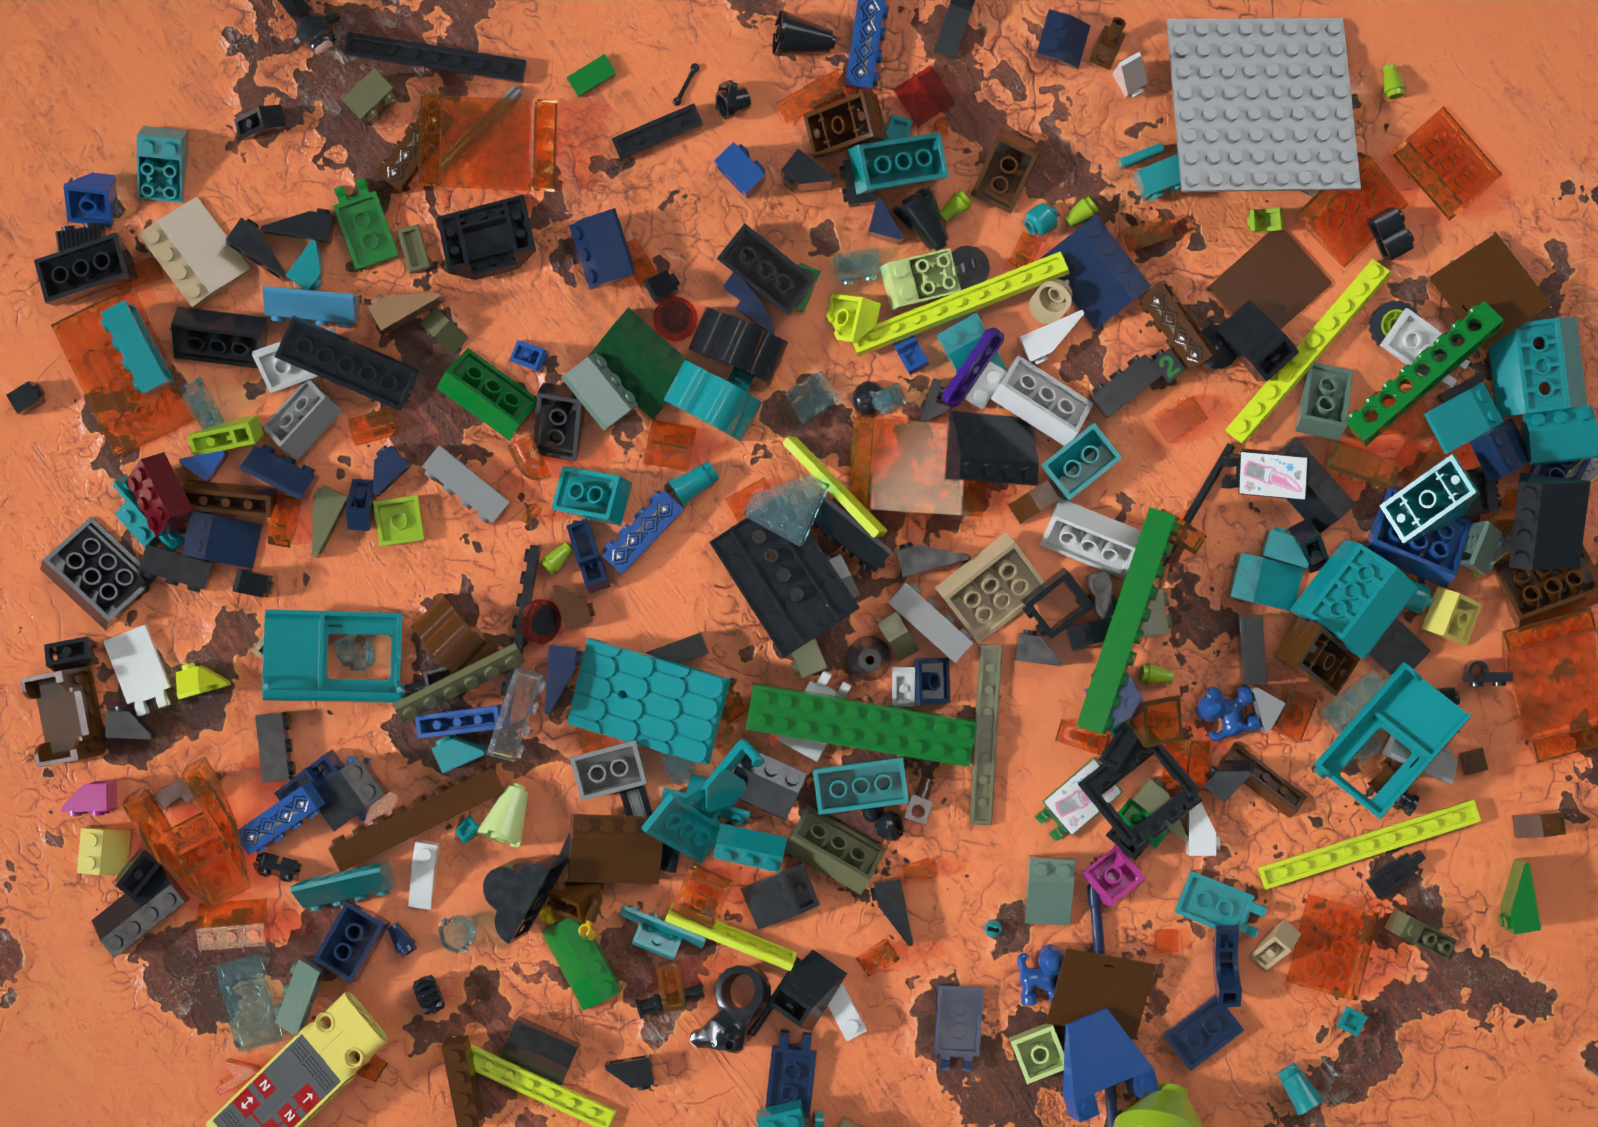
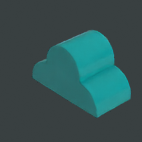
[664,360,762,442]
[1380,454,1480,544]

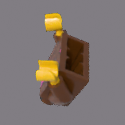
[539,881,604,940]

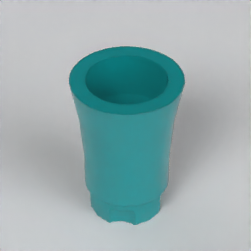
[668,461,719,507]
[1277,1062,1324,1115]

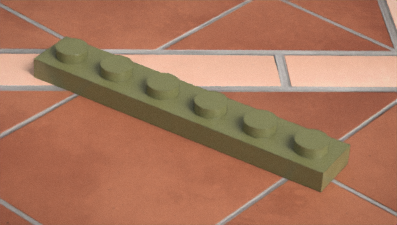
[393,643,526,722]

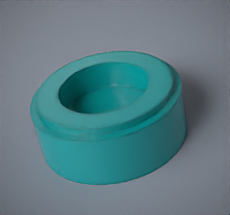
[812,1111,824,1127]

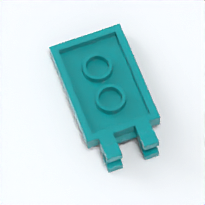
[1174,870,1267,938]

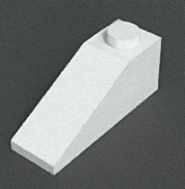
[1113,52,1148,98]
[1019,310,1084,365]
[1186,803,1220,856]
[408,840,441,910]
[828,982,867,1041]

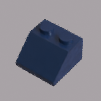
[1035,9,1091,69]

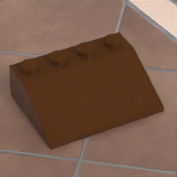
[1493,545,1598,632]
[568,813,663,885]

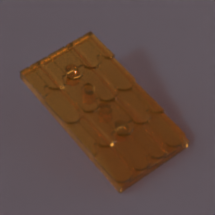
[51,285,198,458]

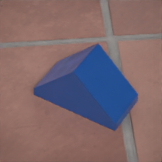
[509,340,550,374]
[179,450,229,482]

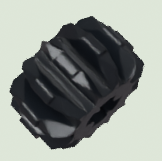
[413,975,445,1015]

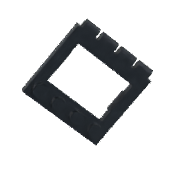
[1078,728,1202,852]

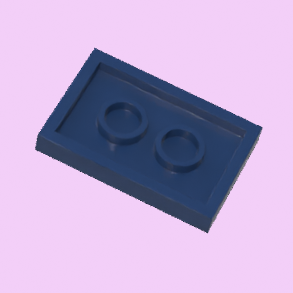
[1162,993,1244,1071]

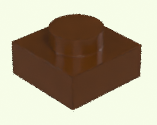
[1459,747,1488,775]

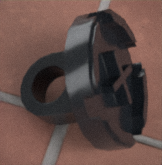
[951,245,990,290]

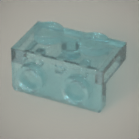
[832,248,882,286]
[784,371,840,423]

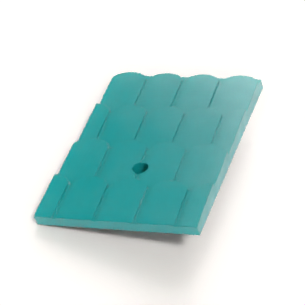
[567,638,731,764]

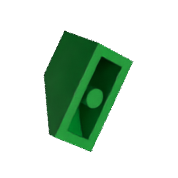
[1118,798,1171,848]

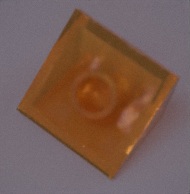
[644,420,697,472]
[1271,687,1317,741]
[1129,695,1184,748]
[1161,737,1211,786]

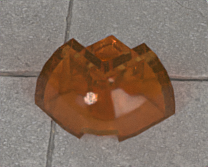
[507,435,552,481]

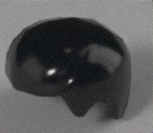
[852,381,887,418]

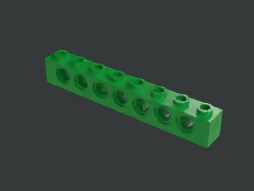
[1346,301,1504,447]

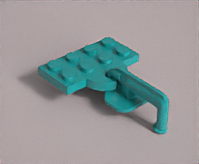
[641,739,765,864]

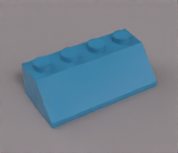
[262,286,361,329]

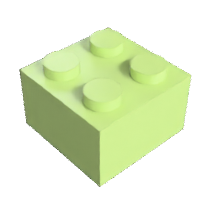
[1009,1023,1064,1084]

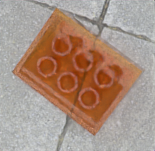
[1390,106,1502,221]
[1295,152,1408,268]
[1286,894,1380,1000]

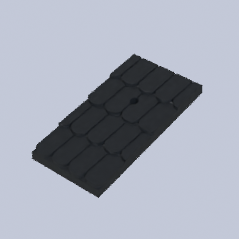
[709,492,860,659]

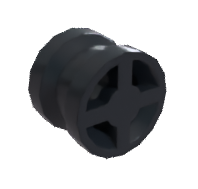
[1393,791,1420,816]

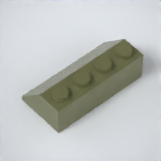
[785,805,886,895]

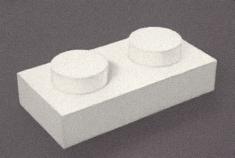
[964,361,1007,410]
[892,667,915,707]

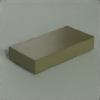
[397,224,432,274]

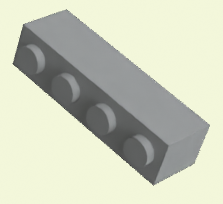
[422,445,511,524]
[888,582,973,663]

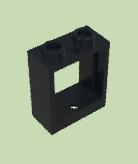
[1021,567,1094,639]

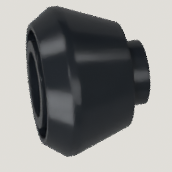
[875,811,904,841]

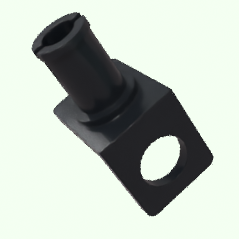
[405,666,447,697]

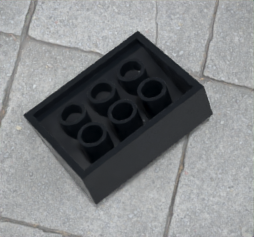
[945,411,1039,486]
[1509,473,1591,570]
[40,517,156,631]

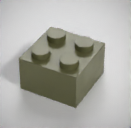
[341,68,399,126]

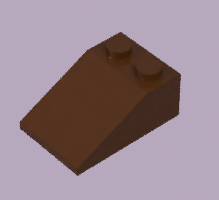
[971,128,1043,214]

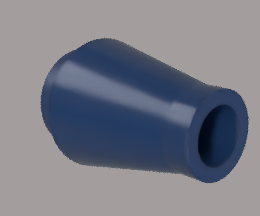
[387,922,417,957]

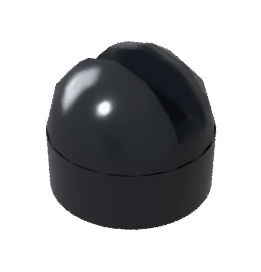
[862,807,880,823]

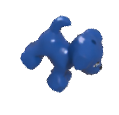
[1195,686,1261,742]
[1017,944,1064,1006]

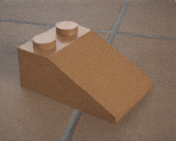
[368,292,446,334]

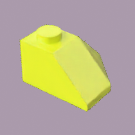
[826,293,881,343]
[176,663,231,699]

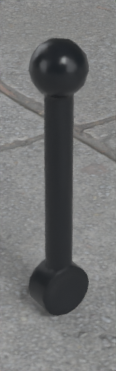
[673,63,699,106]

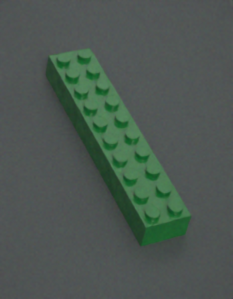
[1076,507,1181,735]
[745,682,977,767]

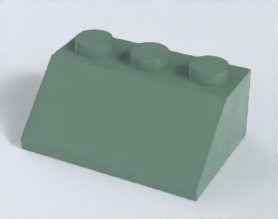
[561,353,638,430]
[274,956,326,1036]

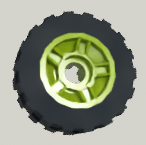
[1369,300,1420,350]

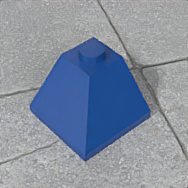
[63,172,117,227]

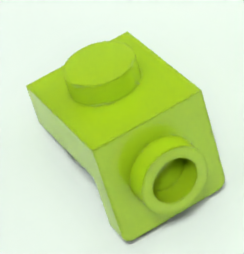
[1247,207,1284,233]

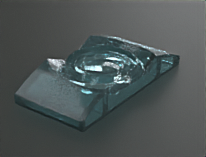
[216,953,283,1052]

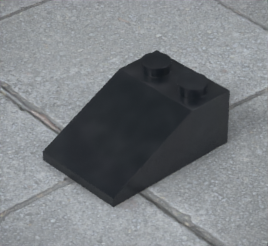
[532,382,585,461]
[316,755,389,832]

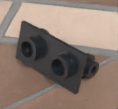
[253,852,302,883]

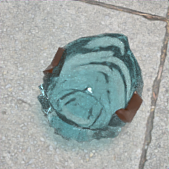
[334,634,376,672]

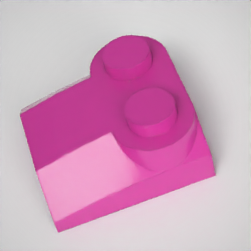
[1081,845,1146,908]

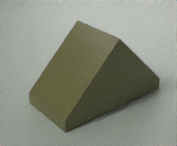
[420,307,469,354]

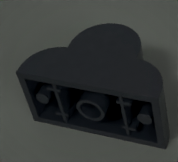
[688,307,789,384]
[483,854,568,944]

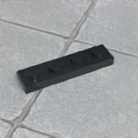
[611,103,703,160]

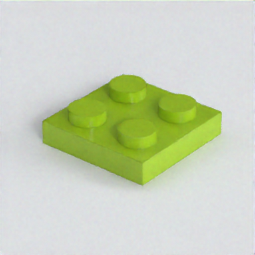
[373,495,425,547]

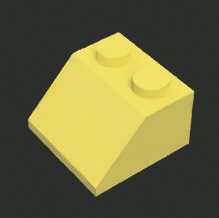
[1422,587,1483,646]
[77,826,132,875]

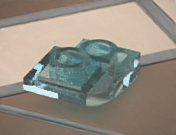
[871,383,908,415]

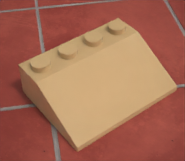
[138,197,251,309]
[935,532,1044,644]

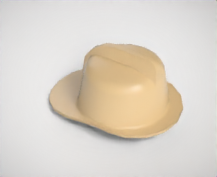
[1029,279,1072,324]

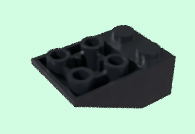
[1216,300,1299,382]
[740,861,820,930]
[767,949,848,1031]

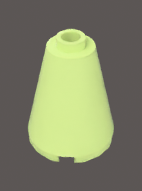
[477,783,528,848]

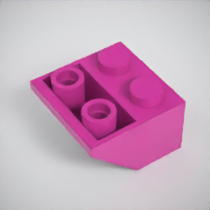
[61,781,117,816]

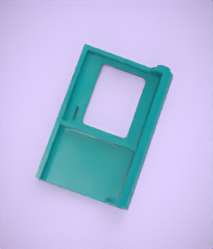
[262,609,405,703]
[1313,662,1472,820]

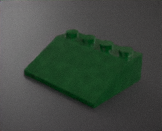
[588,307,690,419]

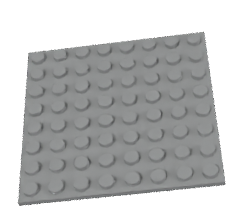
[1166,18,1361,192]

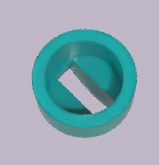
[984,919,1002,938]

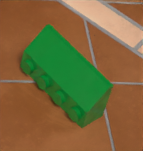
[437,348,537,441]
[541,917,623,1010]

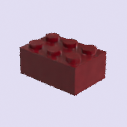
[127,452,194,537]

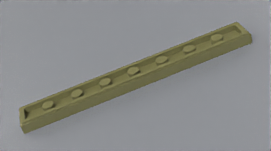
[969,644,1003,826]

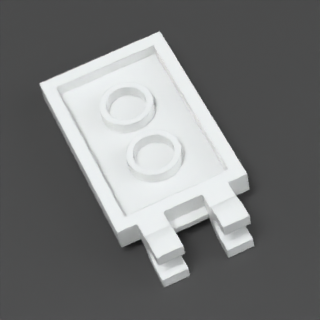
[1380,308,1470,388]
[252,327,337,393]
[103,625,171,716]
[778,670,851,762]

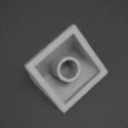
[1248,686,1286,733]

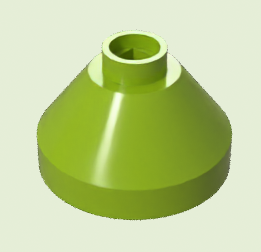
[1113,1083,1204,1127]

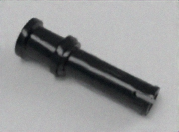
[635,983,705,1019]

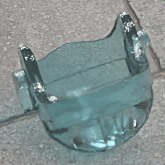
[437,914,477,955]

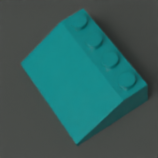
[290,860,395,911]

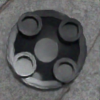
[1202,324,1237,369]

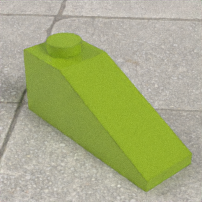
[187,414,264,456]

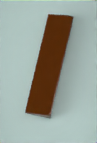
[1219,742,1307,818]

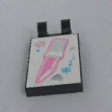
[1222,448,1310,500]

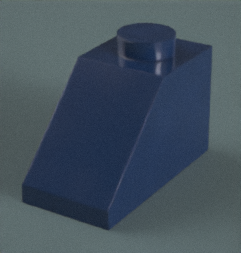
[373,445,412,496]
[346,479,375,531]

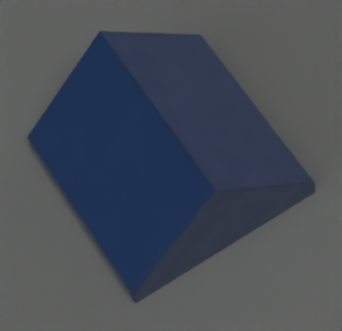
[868,198,903,244]
[914,658,951,705]

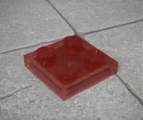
[893,65,955,128]

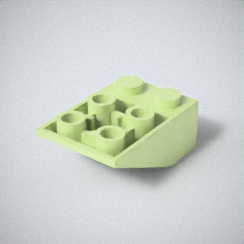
[880,248,961,311]

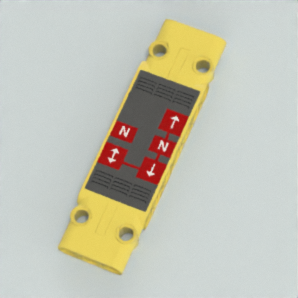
[205,991,389,1127]

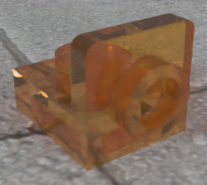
[1008,231,1043,268]

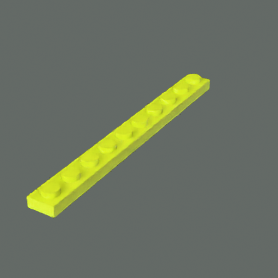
[853,251,1069,357]
[1225,259,1391,446]
[1257,799,1481,890]

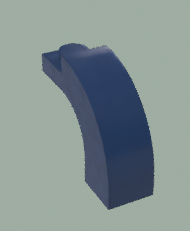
[1213,925,1242,1008]

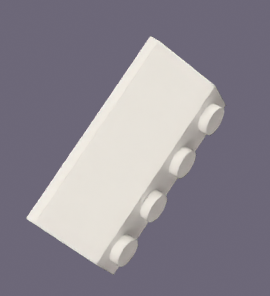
[991,355,1094,446]
[1040,498,1141,579]

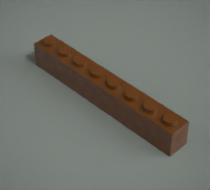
[328,764,504,872]

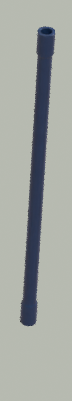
[1087,884,1118,1127]

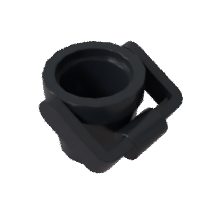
[715,80,751,120]

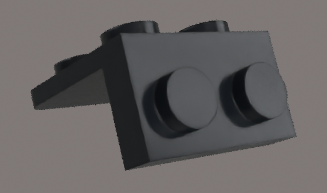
[1463,468,1501,516]

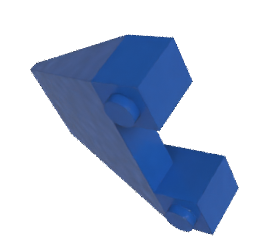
[1063,1008,1159,1123]

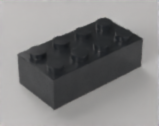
[716,223,817,316]

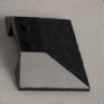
[437,194,536,280]

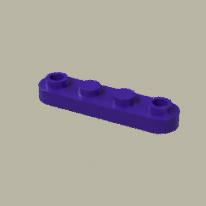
[942,327,1004,407]

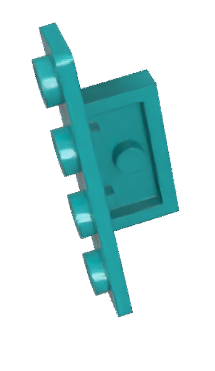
[112,475,185,551]
[661,774,751,825]
[619,905,706,961]

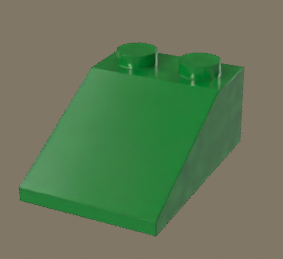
[1498,858,1541,935]

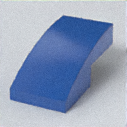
[893,335,930,375]

